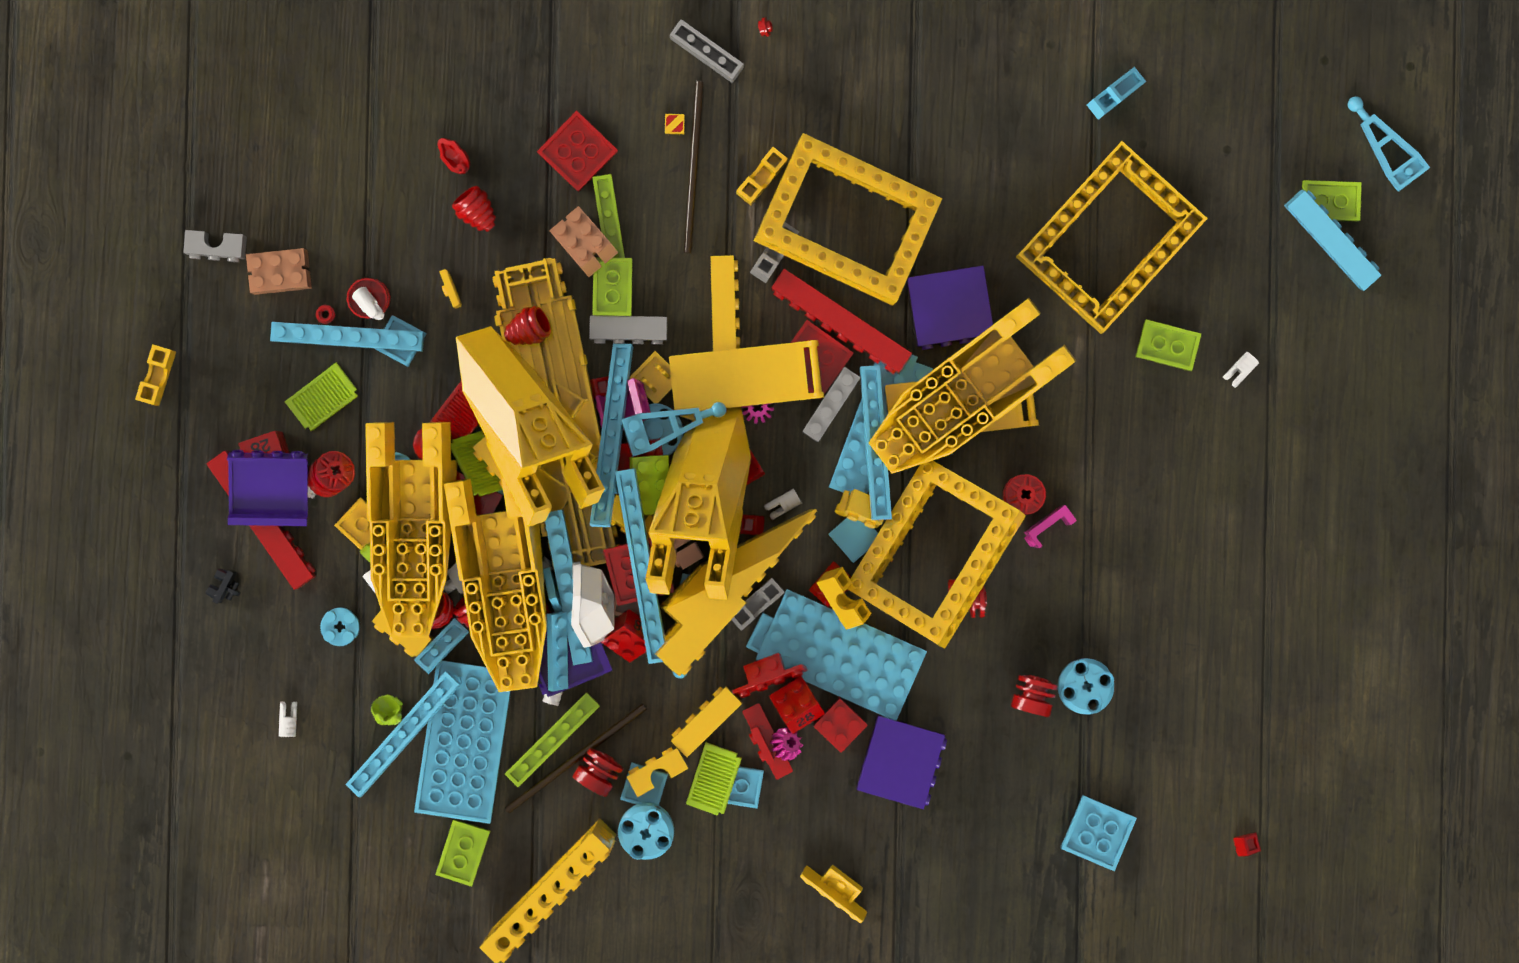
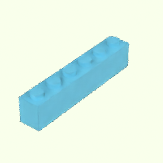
[1284,190,1381,291]

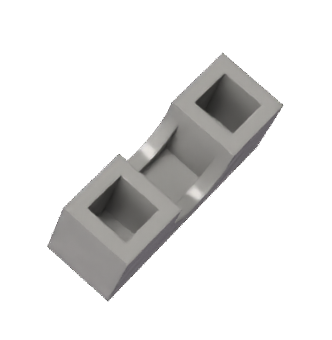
[750,222,799,283]
[183,230,247,262]
[731,578,785,631]

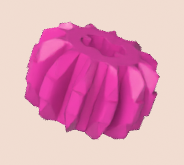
[742,403,774,424]
[770,728,803,761]

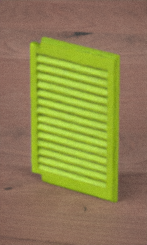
[285,362,358,431]
[451,431,503,497]
[686,742,742,816]

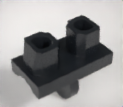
[206,568,241,604]

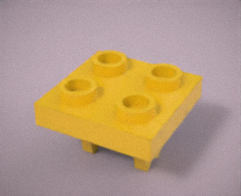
[629,351,672,404]

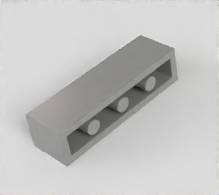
[670,19,744,83]
[589,316,668,345]
[802,367,861,442]

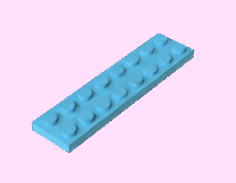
[829,355,918,495]

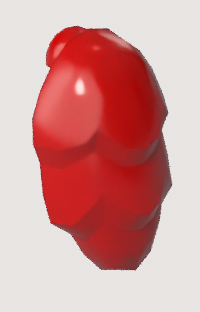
[438,138,470,174]

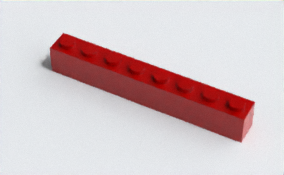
[771,269,912,375]
[206,450,316,590]

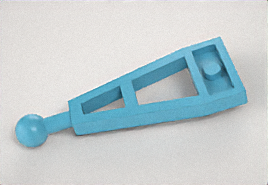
[1348,96,1430,192]
[621,402,726,457]

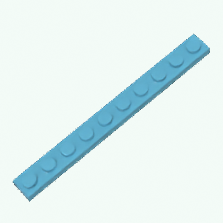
[590,344,633,527]
[615,468,666,664]

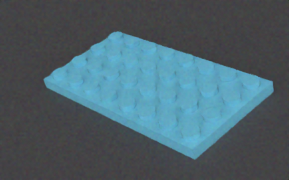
[756,589,927,721]
[414,660,511,824]

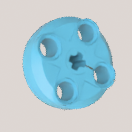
[643,403,683,456]
[1057,658,1114,714]
[618,803,674,860]

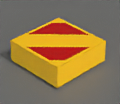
[665,114,685,135]

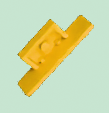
[800,865,867,923]

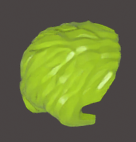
[371,695,403,725]

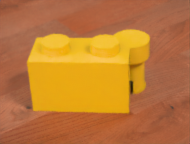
[835,489,884,529]

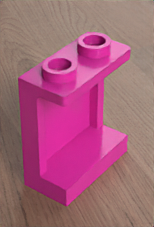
[596,378,651,430]
[1024,505,1077,548]

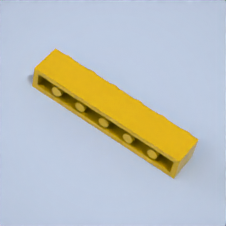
[711,255,740,351]

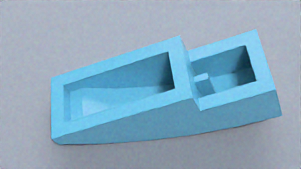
[1087,67,1146,120]

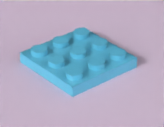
[1060,795,1137,871]

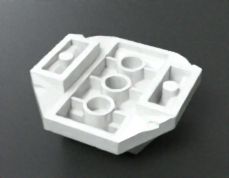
[571,561,615,648]

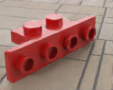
[732,653,808,698]
[743,703,793,779]

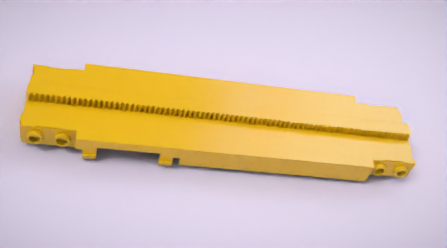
[493,258,620,568]

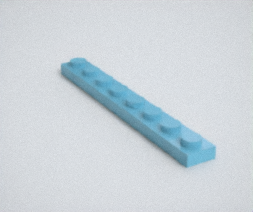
[270,322,424,352]
[860,365,892,521]
[545,509,593,665]
[345,671,461,798]

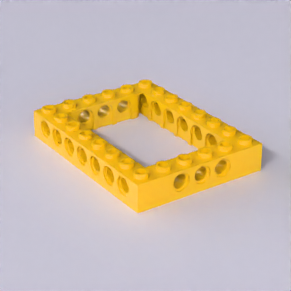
[753,133,942,306]
[1016,141,1208,334]
[847,460,1026,649]
[479,819,616,963]

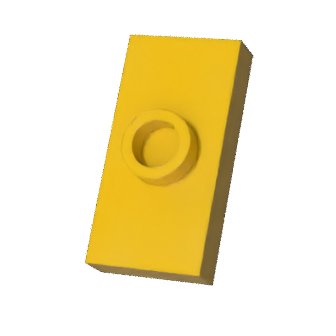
[439,269,462,309]

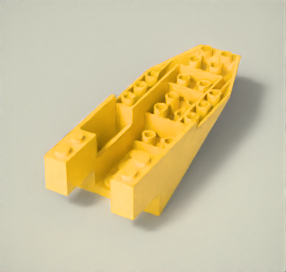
[869,298,1076,474]
[456,326,605,527]
[645,407,751,600]
[366,422,457,638]
[444,475,547,692]
[655,509,817,676]

